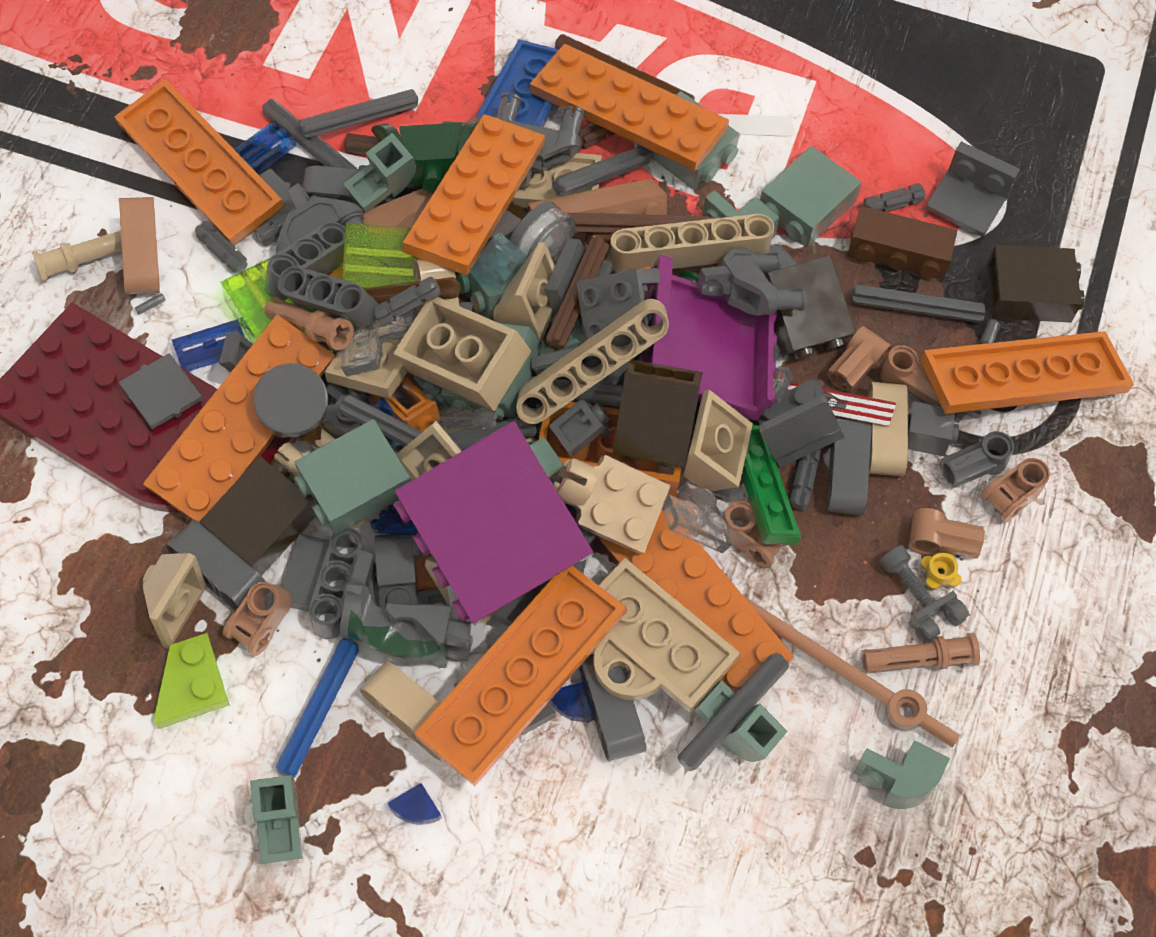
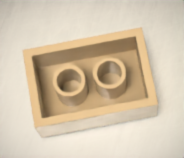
[393,297,531,411]

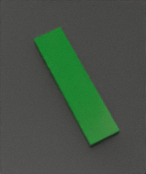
[741,425,801,545]

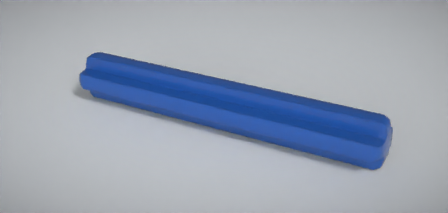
[276,638,359,777]

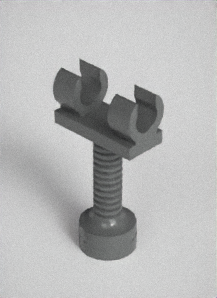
[879,545,970,643]

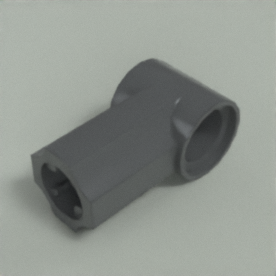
[940,431,1014,488]

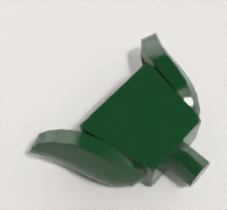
[371,118,481,193]

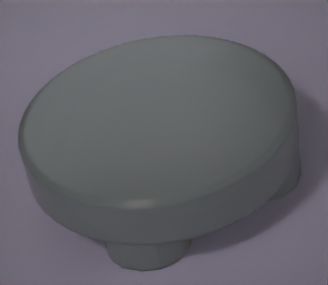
[253,363,328,438]

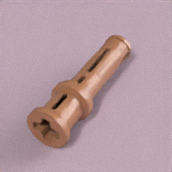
[264,297,354,351]
[862,632,980,673]

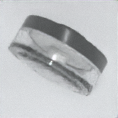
[507,201,576,267]

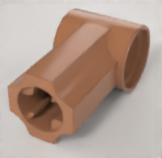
[827,326,892,393]
[879,345,939,406]
[909,508,985,559]

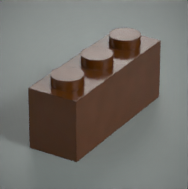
[847,206,958,280]

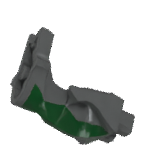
[340,550,473,669]

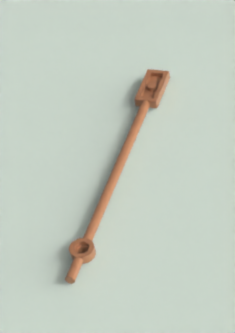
[570,508,961,748]

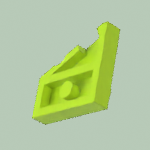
[154,633,230,729]

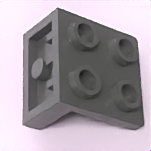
[926,141,1020,237]
[576,268,661,347]

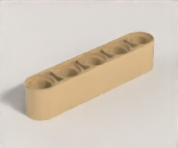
[609,214,774,273]
[516,299,669,424]

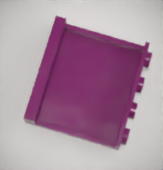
[640,255,777,421]
[393,421,594,626]

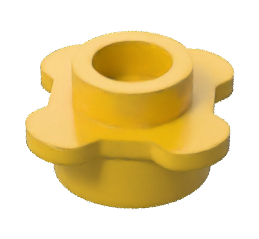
[921,553,961,590]

